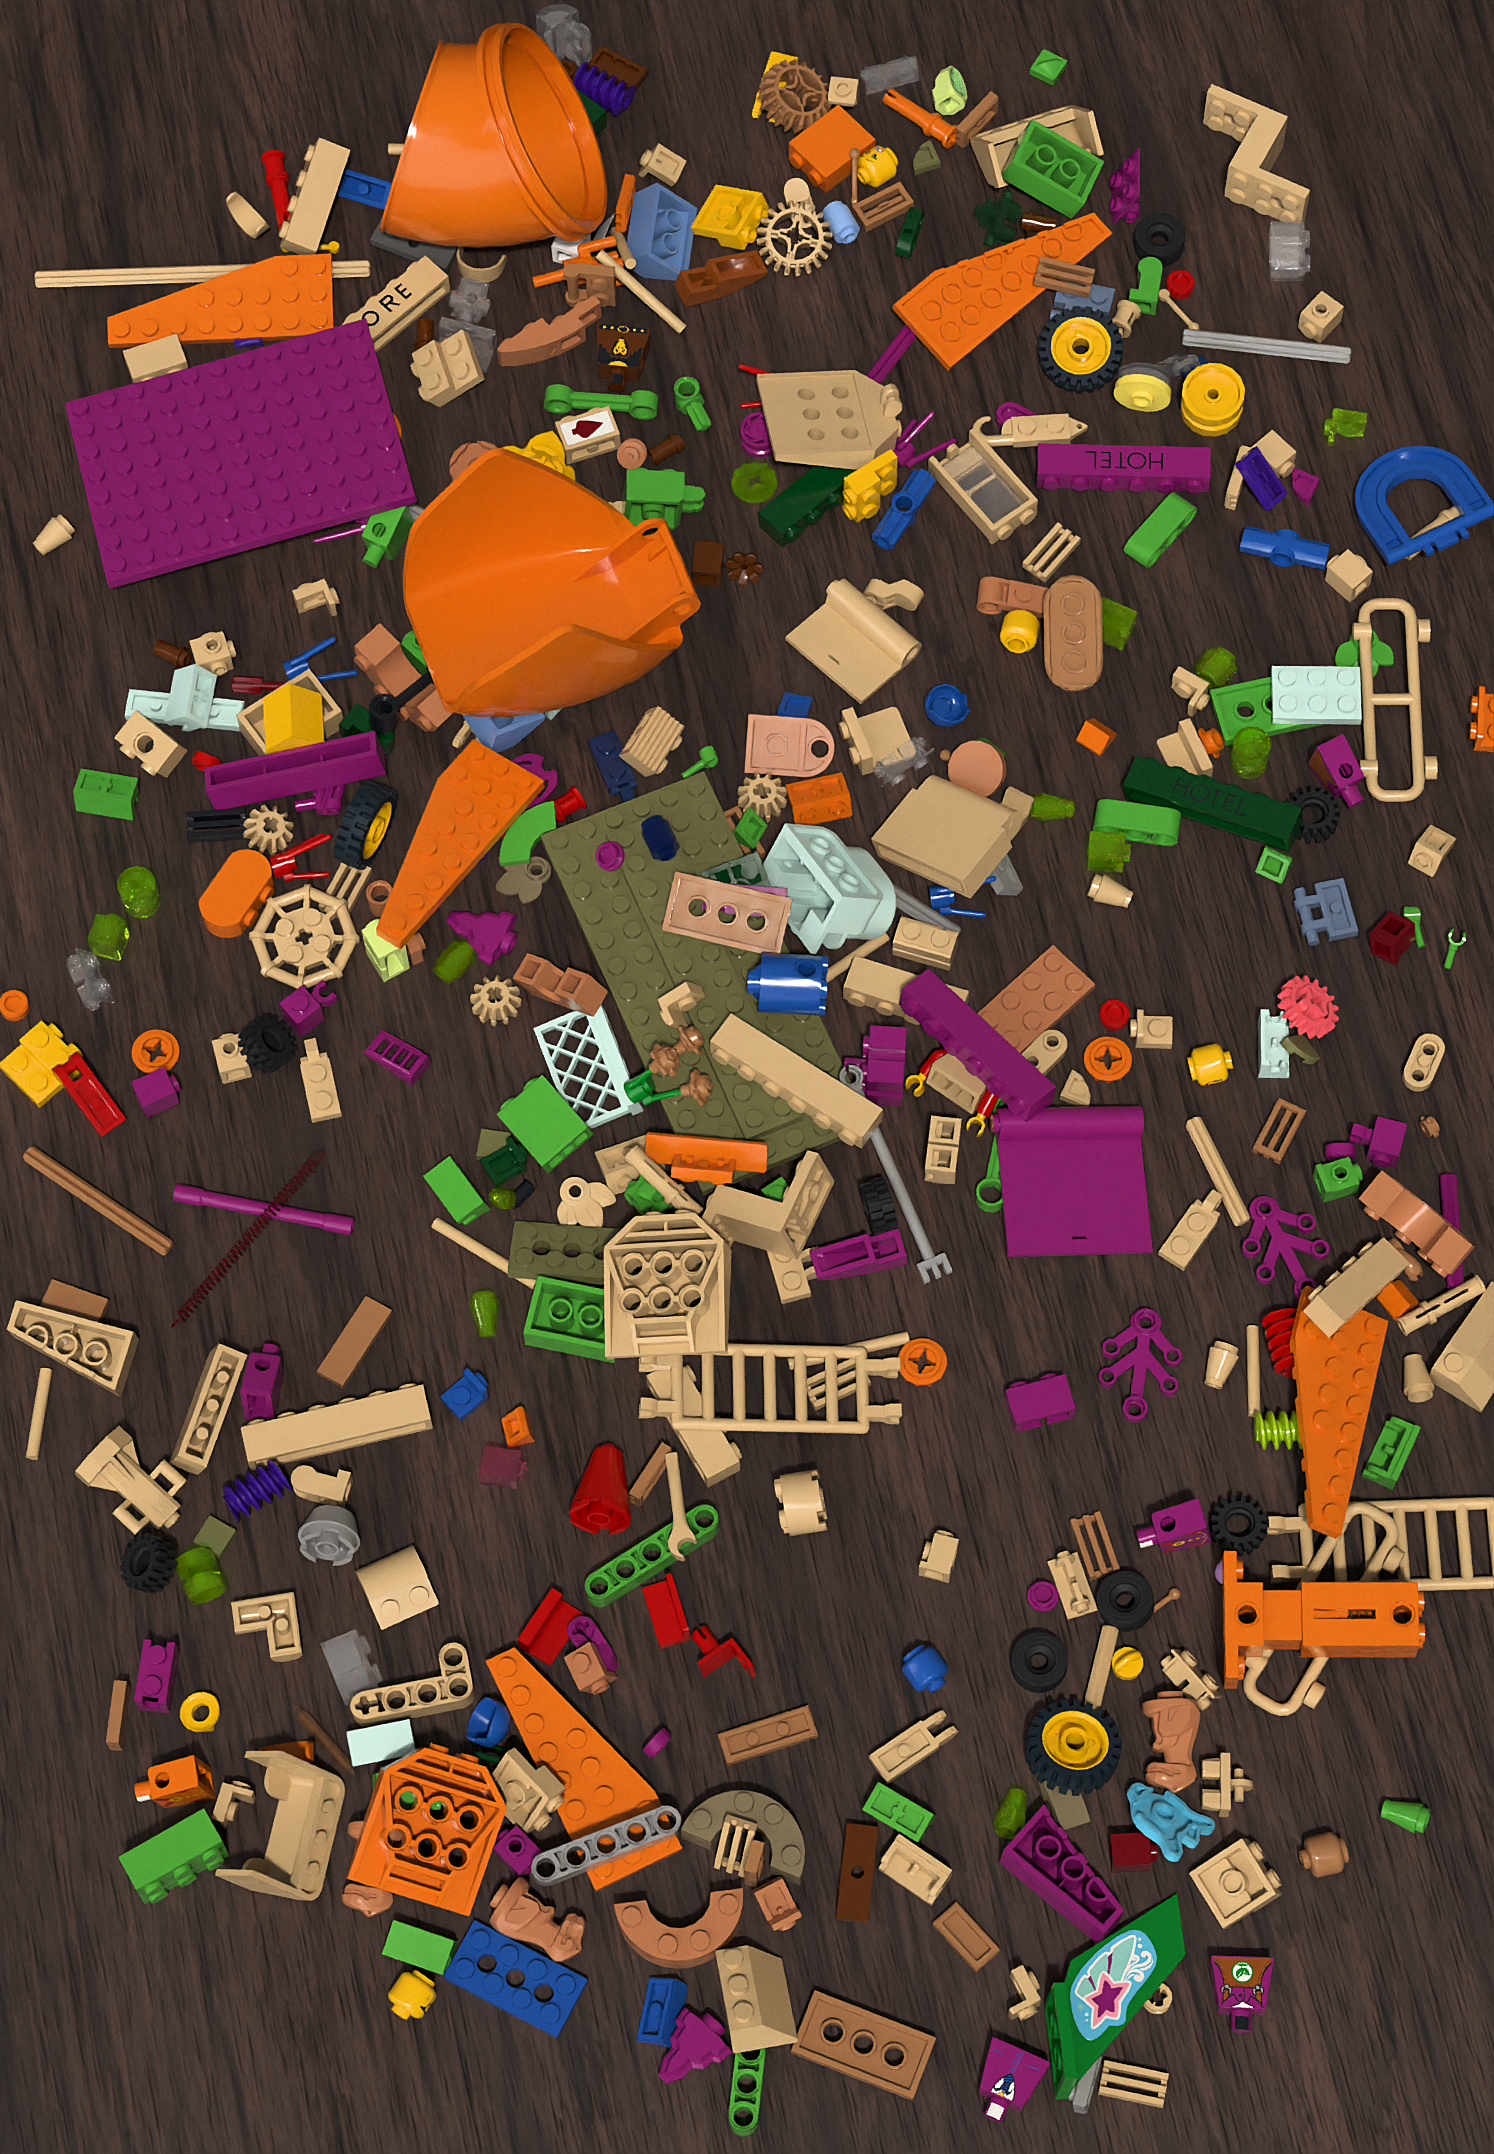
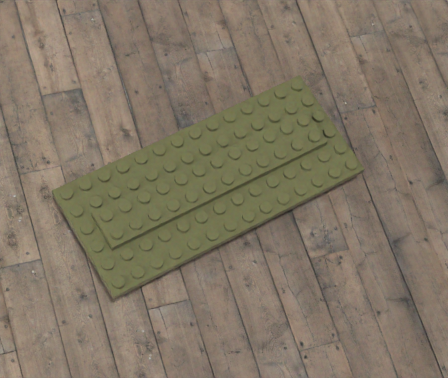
[540,771,851,1196]

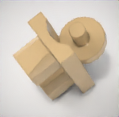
[1201,1753,1253,1817]

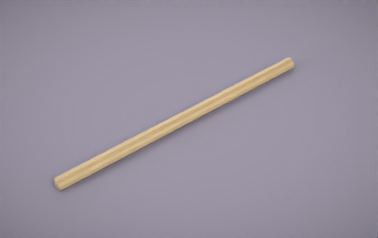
[35,260,371,288]

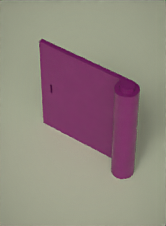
[990,1105,1153,1257]

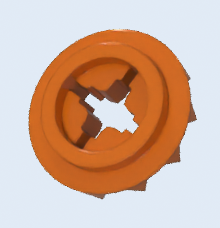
[132,1029,180,1075]
[1083,1037,1132,1084]
[898,1338,947,1387]

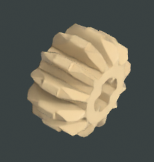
[738,772,787,823]
[243,804,293,856]
[470,974,522,1027]

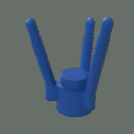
[282,637,358,682]
[929,876,996,918]

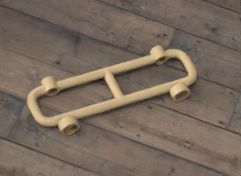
[1352,598,1438,802]
[1243,1502,1405,1716]

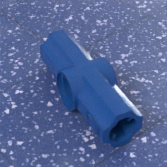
[872,468,936,550]
[1240,526,1330,570]

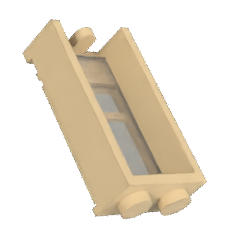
[928,428,1038,545]

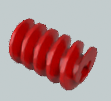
[1261,1308,1297,1377]

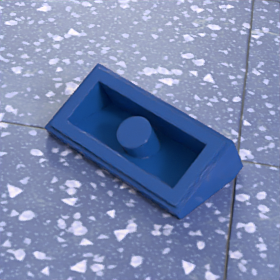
[336,168,392,210]
[636,1977,688,2048]

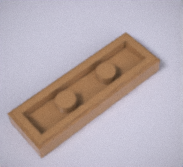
[317,1296,393,1389]
[717,1705,818,1766]

